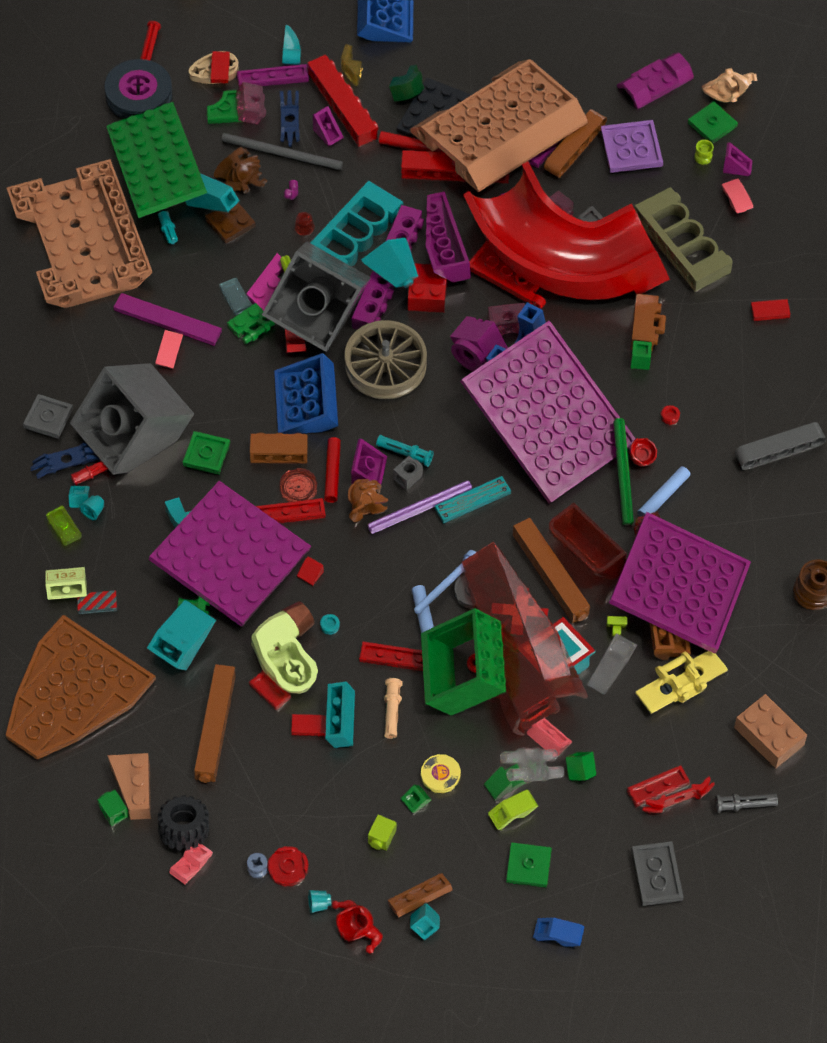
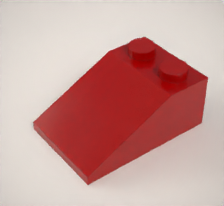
[408,263,447,313]

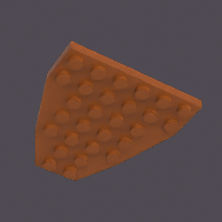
[6,615,156,760]

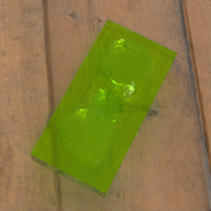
[46,505,82,546]

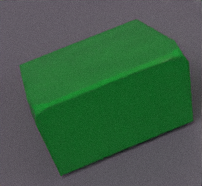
[400,785,431,813]

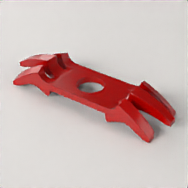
[642,776,715,813]

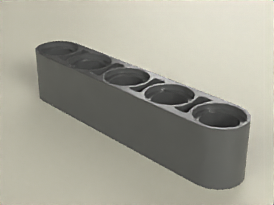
[734,422,826,470]

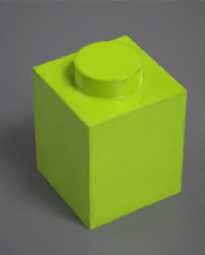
[368,815,397,851]

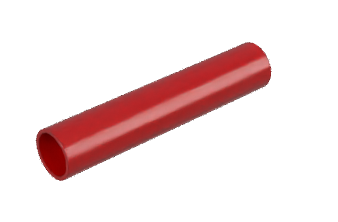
[379,131,443,152]
[324,437,341,503]

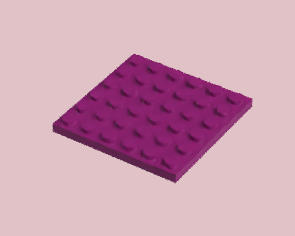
[149,481,311,627]
[609,512,751,654]

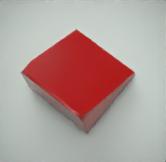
[297,557,324,586]

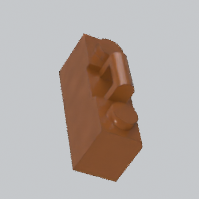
[631,294,666,351]

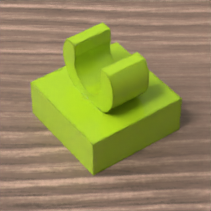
[606,616,627,636]

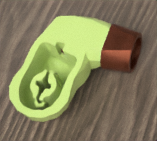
[251,601,318,694]

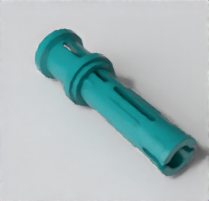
[376,435,434,467]

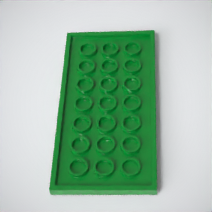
[106,102,207,218]

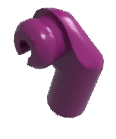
[284,180,298,200]

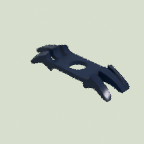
[280,90,300,146]
[30,443,101,479]

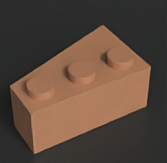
[108,753,151,820]

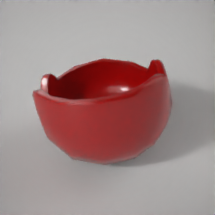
[629,438,657,466]

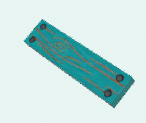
[435,476,511,524]

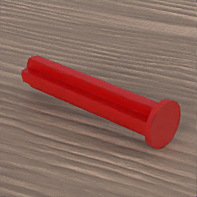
[140,21,161,60]

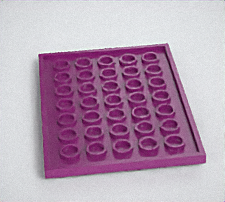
[460,321,636,504]

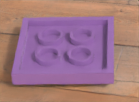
[600,120,663,173]

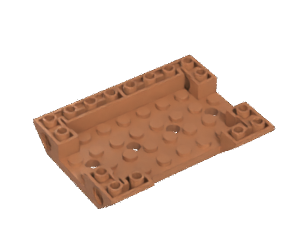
[410,59,588,192]
[6,159,152,308]

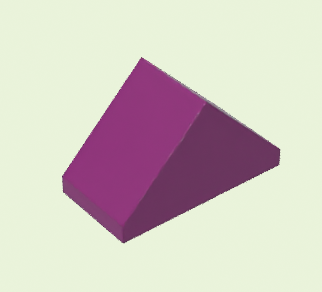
[313,106,344,146]
[723,142,752,176]

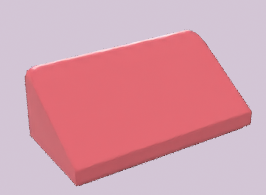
[527,717,572,758]

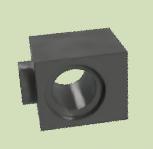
[393,456,423,491]

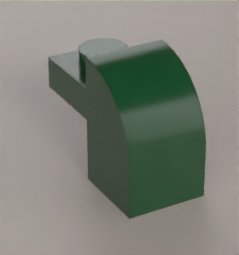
[389,65,424,102]

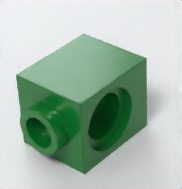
[97,790,129,826]

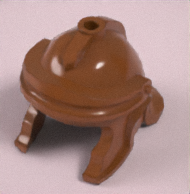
[348,479,388,522]

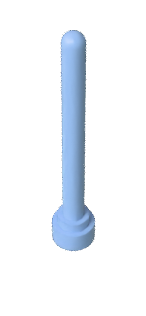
[414,550,480,614]

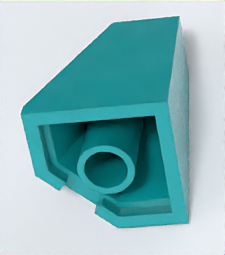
[361,238,418,288]

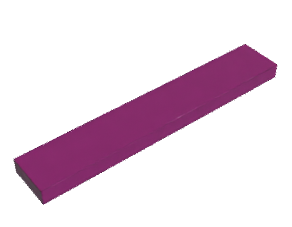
[114,293,222,346]

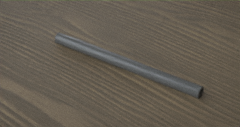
[222,133,343,170]

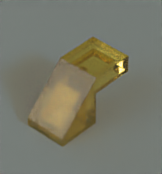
[341,44,362,86]

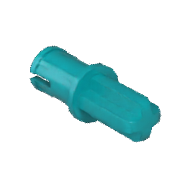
[158,211,178,245]

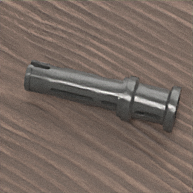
[715,793,778,813]

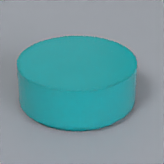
[320,614,340,634]

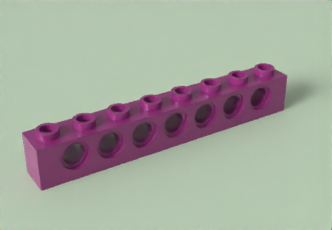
[352,205,424,330]

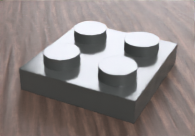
[23,394,73,439]

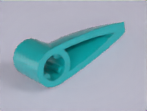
[282,25,301,65]

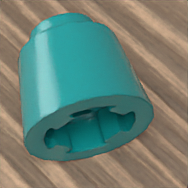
[80,495,104,520]
[308,890,332,913]

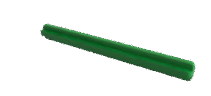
[614,418,634,526]

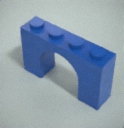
[486,302,545,362]

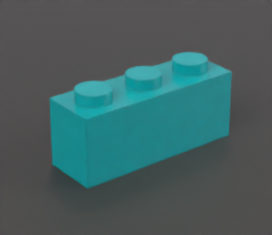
[325,682,355,748]

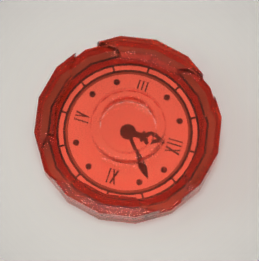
[280,468,317,502]

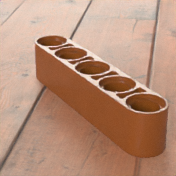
[543,109,607,178]

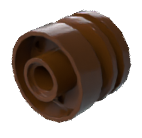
[793,559,827,610]

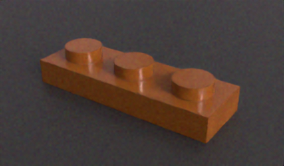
[388,873,452,918]

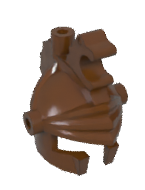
[214,147,267,193]

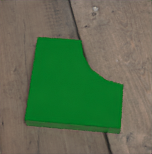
[207,90,243,124]

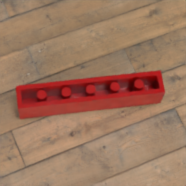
[307,55,379,147]
[401,150,509,183]

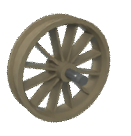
[345,320,427,399]

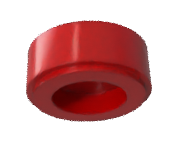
[661,405,680,425]

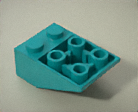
[147,600,216,670]

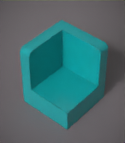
[410,903,440,940]

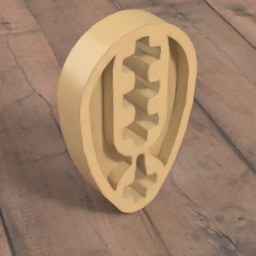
[189,51,239,84]

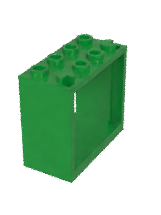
[421,608,506,716]

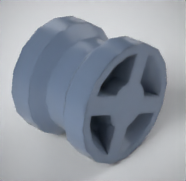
[247,853,268,878]

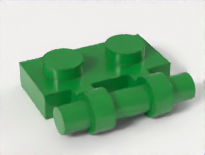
[227,303,275,344]

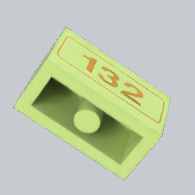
[46,567,87,600]

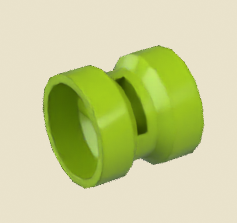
[694,140,714,165]

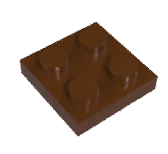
[205,203,256,244]

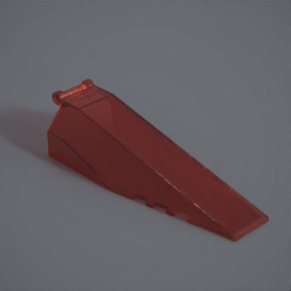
[462,542,588,736]

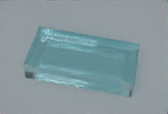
[220,278,252,315]

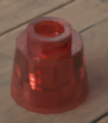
[295,212,315,235]

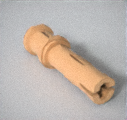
[384,678,403,739]

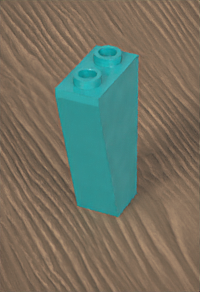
[185,173,240,212]

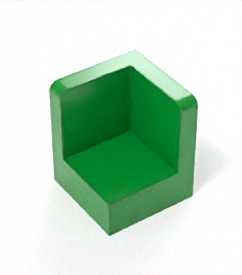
[631,341,652,370]
[566,752,596,780]

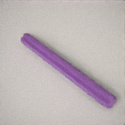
[368,481,472,534]

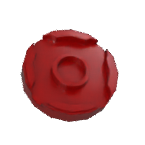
[268,846,309,887]

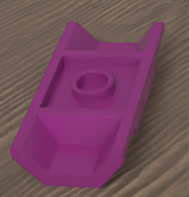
[617,53,694,109]

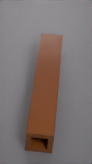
[513,518,590,623]
[194,664,236,783]

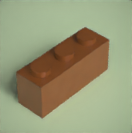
[250,433,308,464]

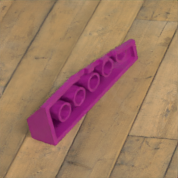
[426,192,471,282]

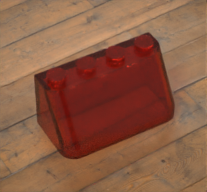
[549,502,627,580]

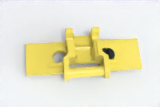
[635,651,728,714]

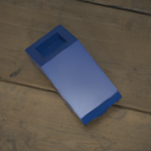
[533,918,584,946]

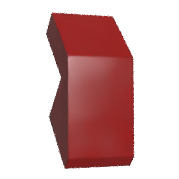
[285,329,306,352]

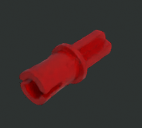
[70,461,108,486]

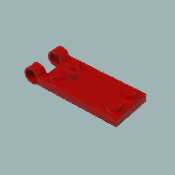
[469,241,553,309]

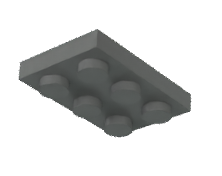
[632,841,684,906]

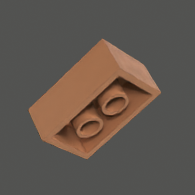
[734,694,807,768]

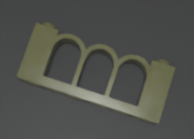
[634,187,733,292]

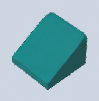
[69,486,90,508]

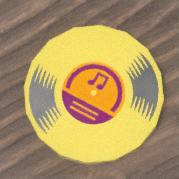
[421,754,461,793]

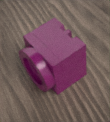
[450,316,508,371]

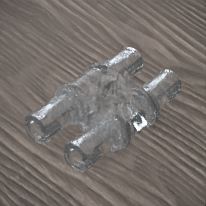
[500,747,564,783]

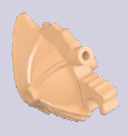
[702,68,757,102]

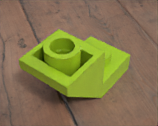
[488,790,538,830]

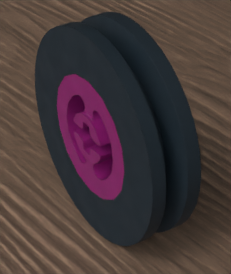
[105,59,172,119]

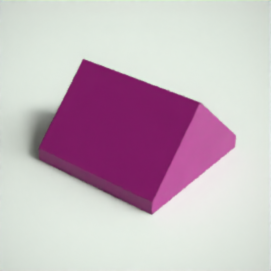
[351,438,387,485]

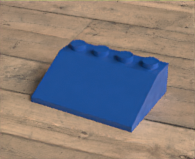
[357,0,413,42]
[274,353,338,434]

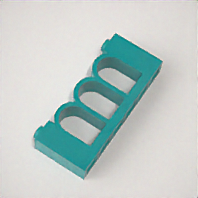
[311,181,403,267]

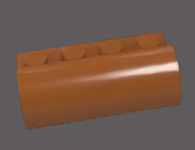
[649,623,691,660]

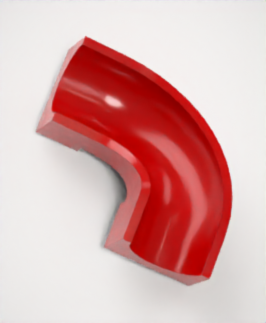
[463,161,670,300]

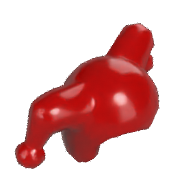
[331,900,383,954]

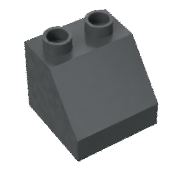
[262,242,371,352]
[70,363,194,474]

